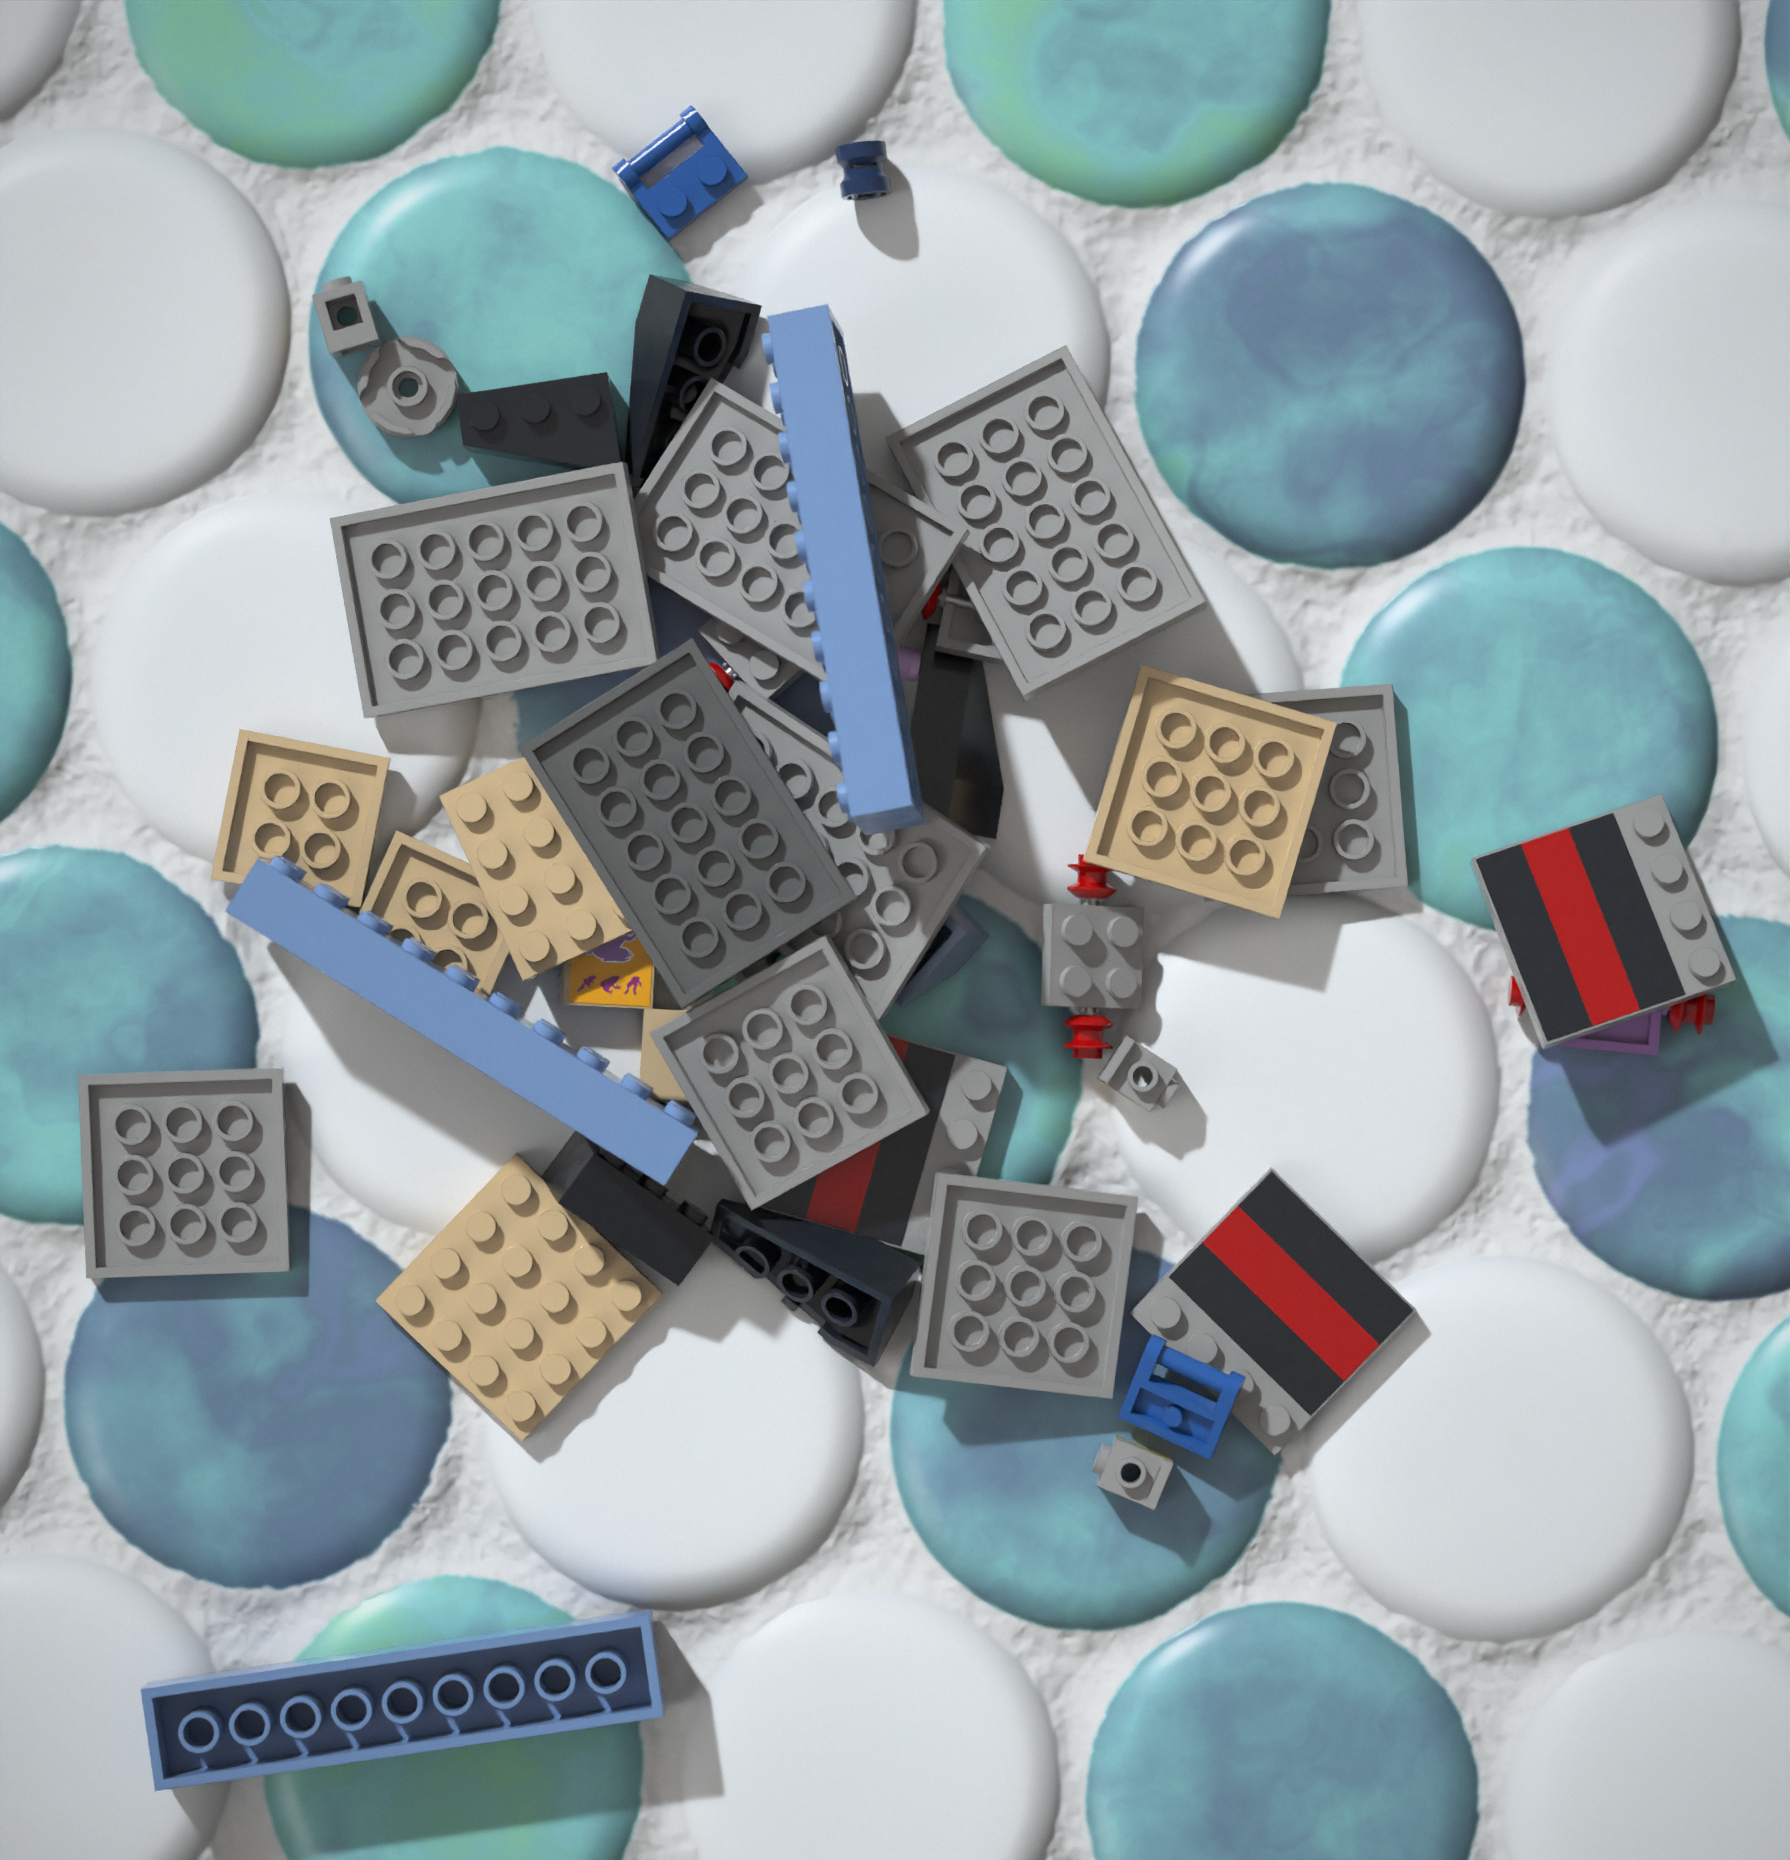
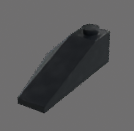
[625,274,762,488]
[910,623,1004,839]
[710,1198,922,1367]

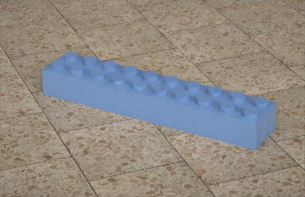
[762,304,926,836]
[225,856,702,1186]
[140,1609,667,1791]

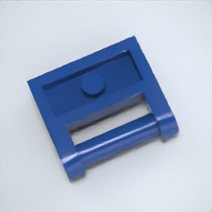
[612,105,748,241]
[1118,1334,1246,1460]

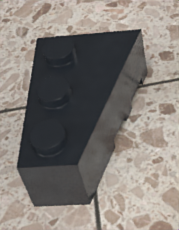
[456,372,623,470]
[542,1131,715,1286]

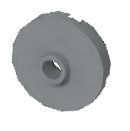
[357,336,460,439]

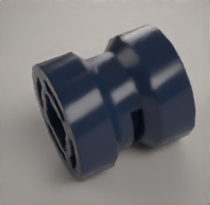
[835,140,892,201]

